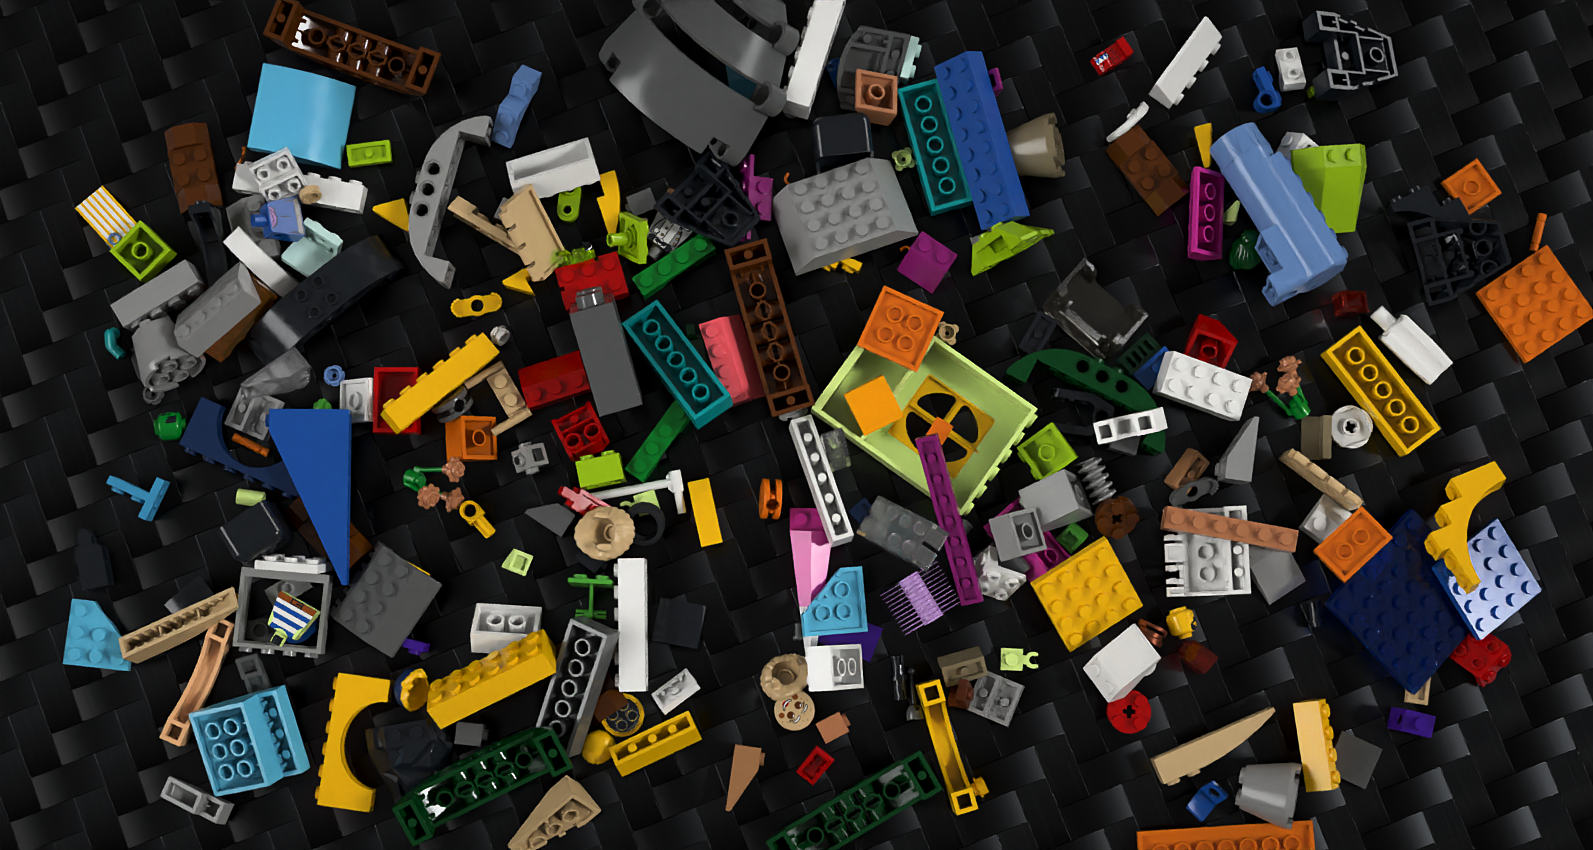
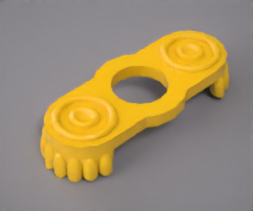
[451,292,502,318]

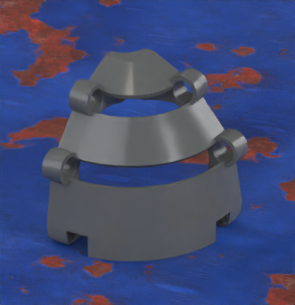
[599,0,800,166]

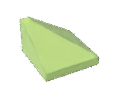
[1223,200,1240,225]
[502,549,533,576]

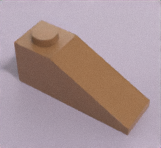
[726,744,765,811]

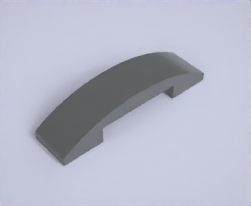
[235,653,272,694]

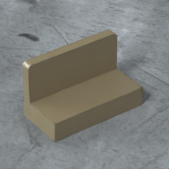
[1300,415,1332,460]
[937,646,988,687]

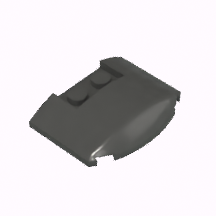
[836,25,911,111]

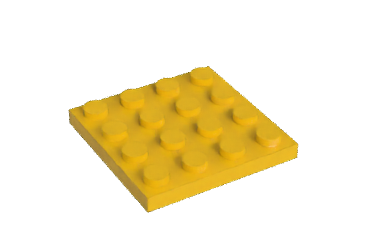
[1030,536,1143,652]

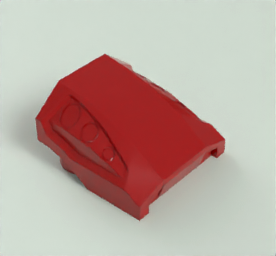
[551,401,610,462]

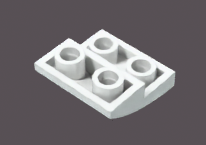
[248,147,308,203]

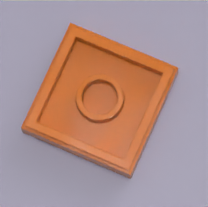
[1441,159,1502,215]

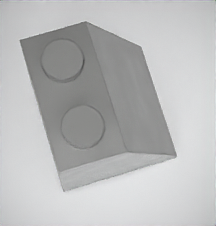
[1018,469,1094,533]

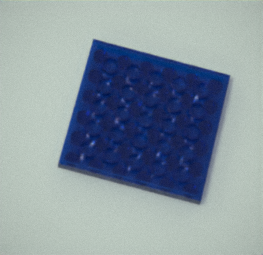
[1324,509,1470,695]

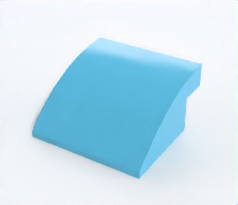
[247,63,356,170]
[188,685,311,797]

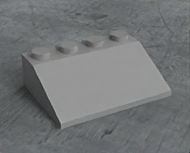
[174,260,262,358]

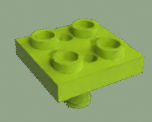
[606,212,649,264]

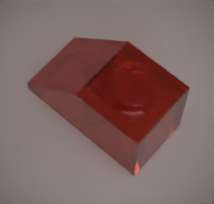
[1177,640,1219,674]

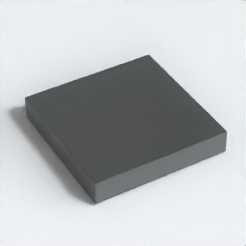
[1333,731,1383,789]

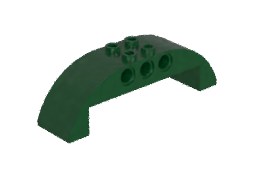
[1002,349,1165,457]
[392,727,573,847]
[766,750,943,850]

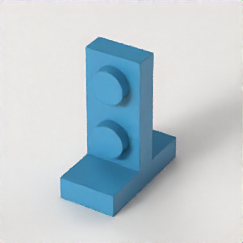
[106,475,170,522]

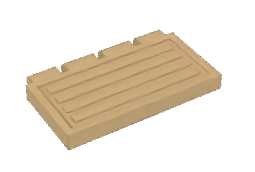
[498,184,567,282]
[1279,449,1364,511]

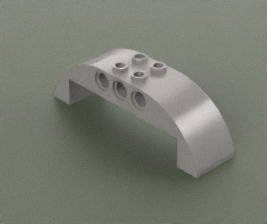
[408,116,494,289]

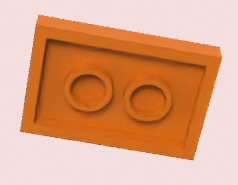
[1313,506,1393,583]

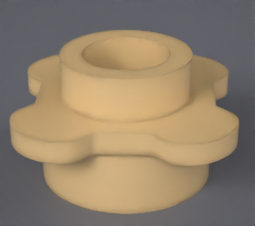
[936,321,959,345]

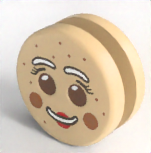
[774,691,815,731]

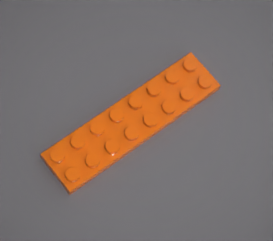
[1136,820,1315,850]

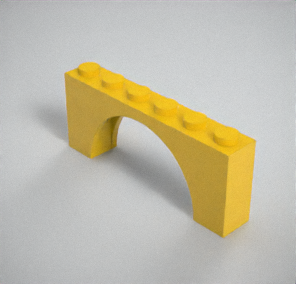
[915,679,978,815]

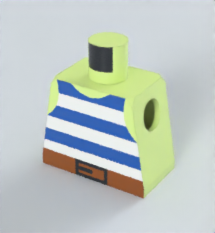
[268,591,321,647]

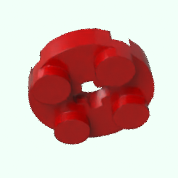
[1106,690,1151,734]

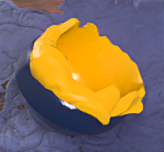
[394,668,429,711]

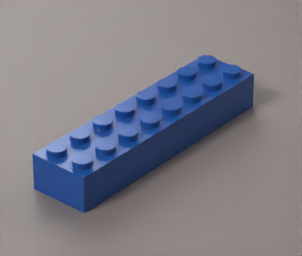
[934,51,1030,230]

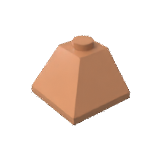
[855,69,897,126]

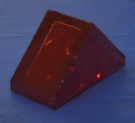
[1332,290,1369,317]

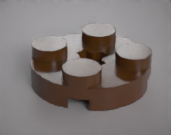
[1094,496,1139,540]

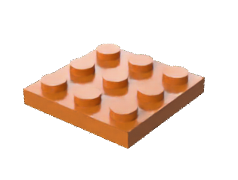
[857,285,944,373]

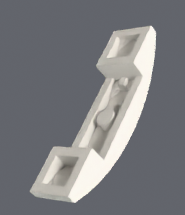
[223,226,300,298]

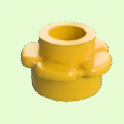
[971,777,989,798]

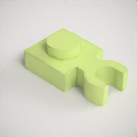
[620,489,660,517]
[1000,648,1038,671]

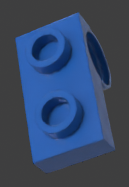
[1252,66,1282,114]

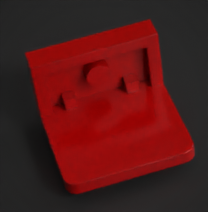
[1447,628,1512,688]

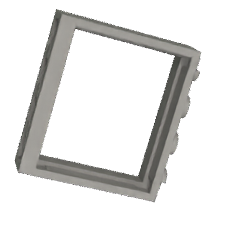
[232,567,333,658]

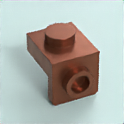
[947,679,974,709]

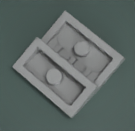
[224,385,285,442]
[966,671,1025,727]

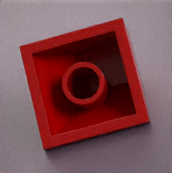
[1183,314,1238,369]

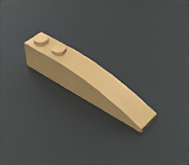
[118,587,239,664]
[1150,707,1275,786]

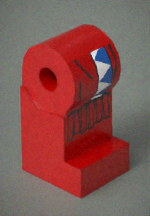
[1090,36,1134,76]

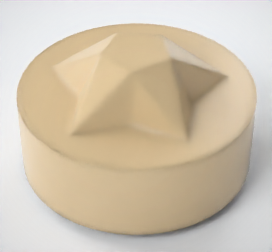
[299,185,322,204]

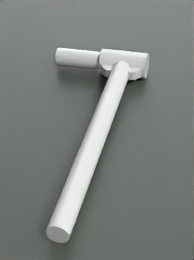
[590,470,686,514]

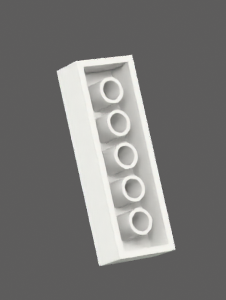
[783,0,846,120]
[614,558,648,692]

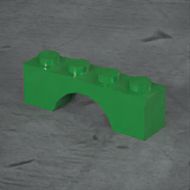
[632,234,716,300]
[625,400,690,483]

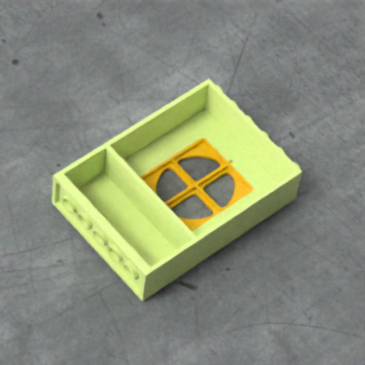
[811,336,1037,516]

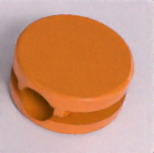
[759,478,782,519]

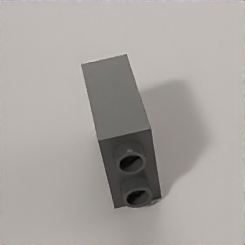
[569,286,642,417]

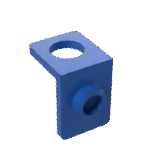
[1186,780,1228,822]

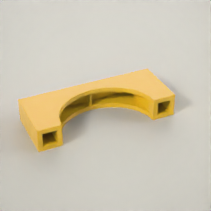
[315,673,394,812]

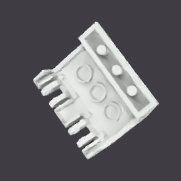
[1164,506,1251,597]

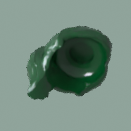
[1228,229,1262,270]

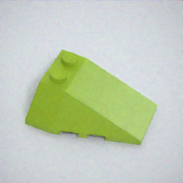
[1290,144,1367,233]

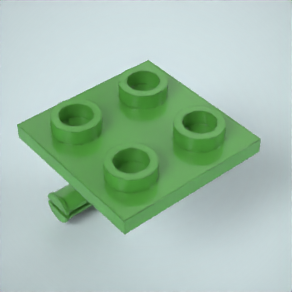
[568,574,615,620]

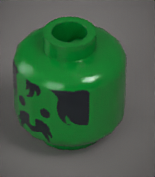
[154,412,188,441]

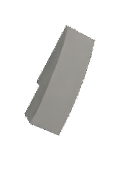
[160,776,234,824]

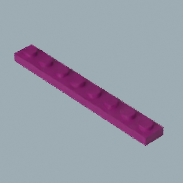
[915,433,984,606]

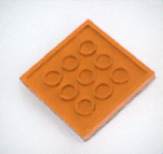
[1475,245,1593,363]

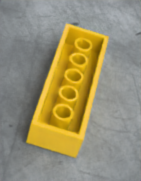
[1320,326,1441,457]
[427,629,556,729]

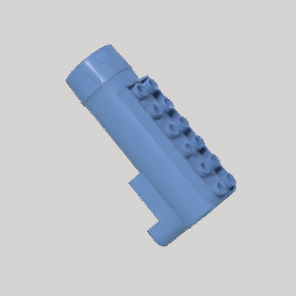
[1209,122,1348,306]

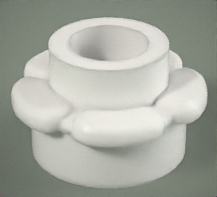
[490,325,510,346]

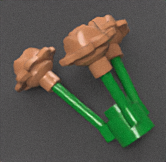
[1249,355,1311,420]
[403,456,465,512]

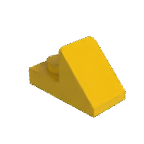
[502,267,535,296]

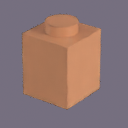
[815,711,851,743]

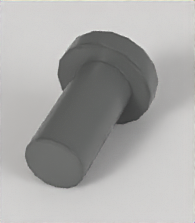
[793,623,803,641]

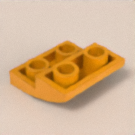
[843,375,904,436]

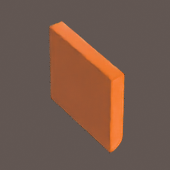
[926,417,954,445]

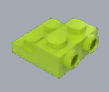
[1017,422,1078,481]

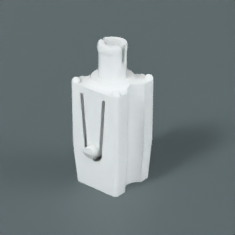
[1371,306,1453,385]

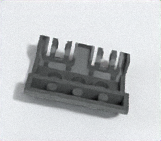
[329,540,442,658]

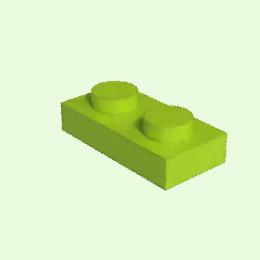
[346,140,393,168]

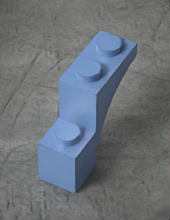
[491,65,542,148]

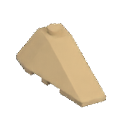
[507,775,601,850]

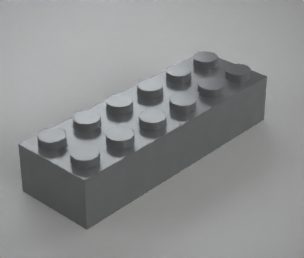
[535,615,620,757]

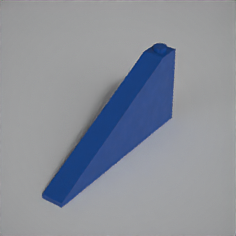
[265,409,352,585]

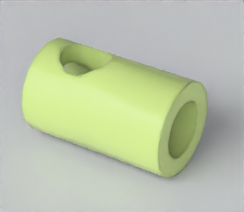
[236,488,266,506]

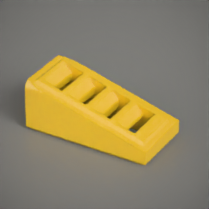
[1194,123,1212,170]

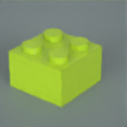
[110,220,177,283]
[575,450,627,490]

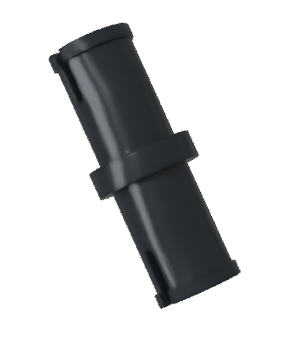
[889,655,908,700]

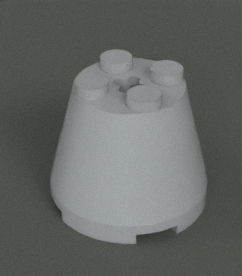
[131,316,206,392]
[1235,762,1302,830]

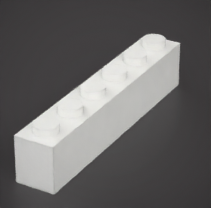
[232,161,368,215]
[789,414,854,548]

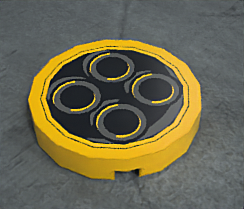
[602,693,644,737]

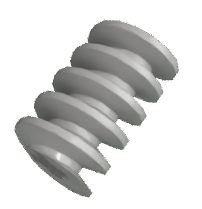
[1075,457,1116,505]

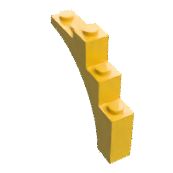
[1424,461,1506,594]

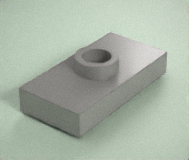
[264,580,314,607]

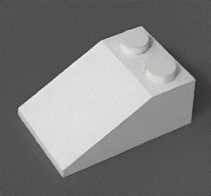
[1083,624,1161,703]

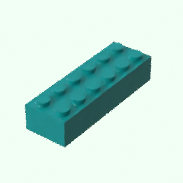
[897,78,973,216]
[621,300,733,429]

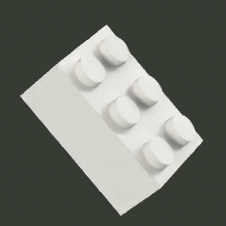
[805,644,864,692]

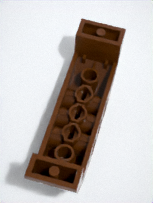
[263,0,441,96]
[724,238,815,417]

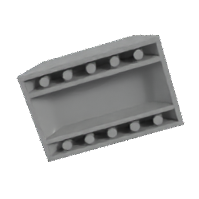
[772,157,918,276]

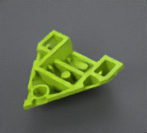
[971,221,1055,276]

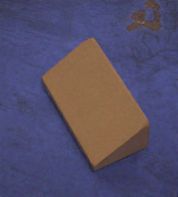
[1164,448,1210,494]

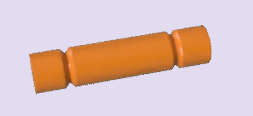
[1529,213,1547,252]
[232,433,271,457]

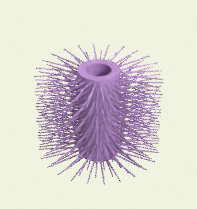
[882,563,960,635]

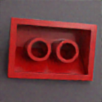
[518,350,592,411]

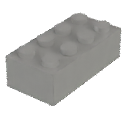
[110,259,209,333]

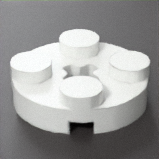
[1332,405,1373,449]

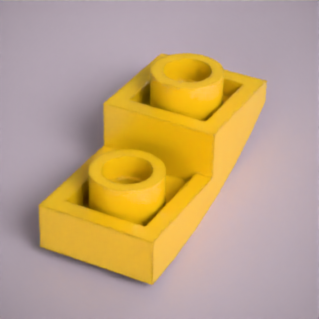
[821,258,862,274]

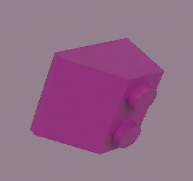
[897,231,957,294]

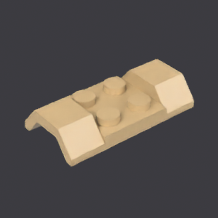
[448,196,520,255]

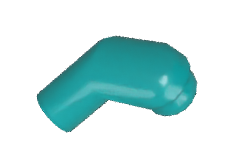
[104,327,126,360]

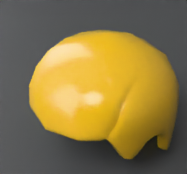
[581,730,616,765]

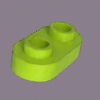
[557,186,582,223]

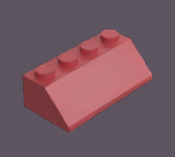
[698,314,765,408]

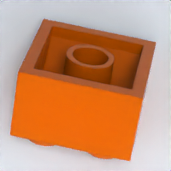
[445,416,498,462]

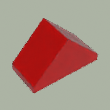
[796,745,834,785]

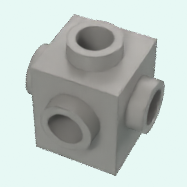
[511,442,549,475]

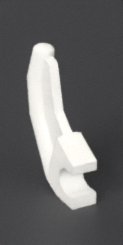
[1106,101,1149,142]

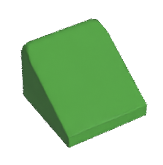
[1056,522,1088,554]

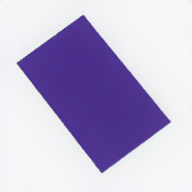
[818,623,883,662]

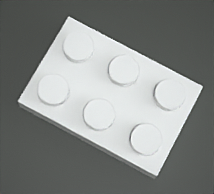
[254,553,333,574]

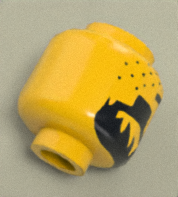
[1166,606,1197,640]

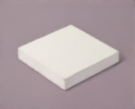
[340,378,374,424]

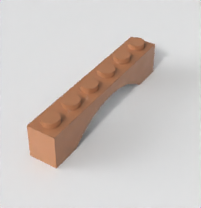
[1160,506,1299,554]

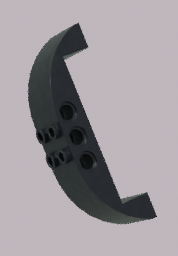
[246,234,408,376]

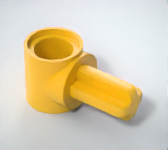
[459,501,495,538]

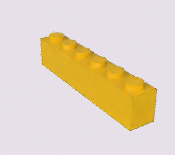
[380,333,500,435]

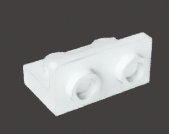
[651,668,700,715]

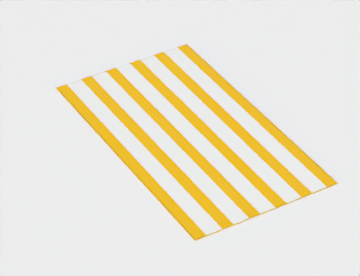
[75,185,137,249]

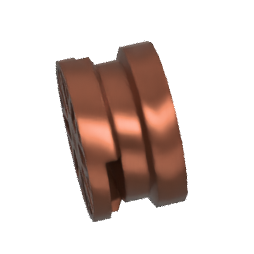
[1138,619,1168,648]

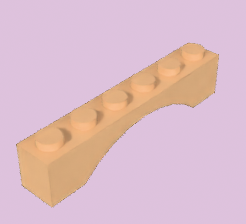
[159,618,235,746]

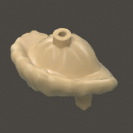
[574,506,635,561]
[760,653,808,701]

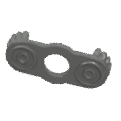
[1169,476,1219,508]

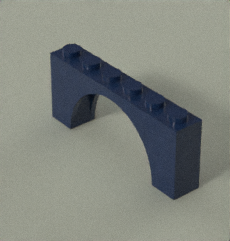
[179,397,300,500]

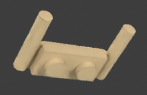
[464,361,532,436]

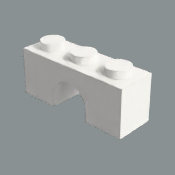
[1093,407,1168,444]

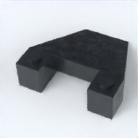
[1302,11,1398,101]

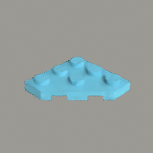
[801,566,868,637]
[63,599,131,671]

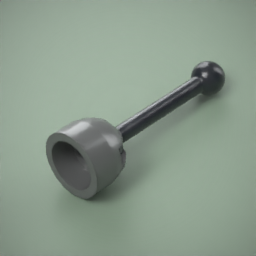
[906,667,924,721]

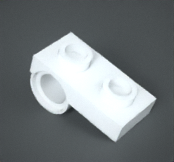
[1275,47,1306,92]

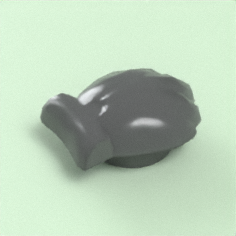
[245,618,275,642]

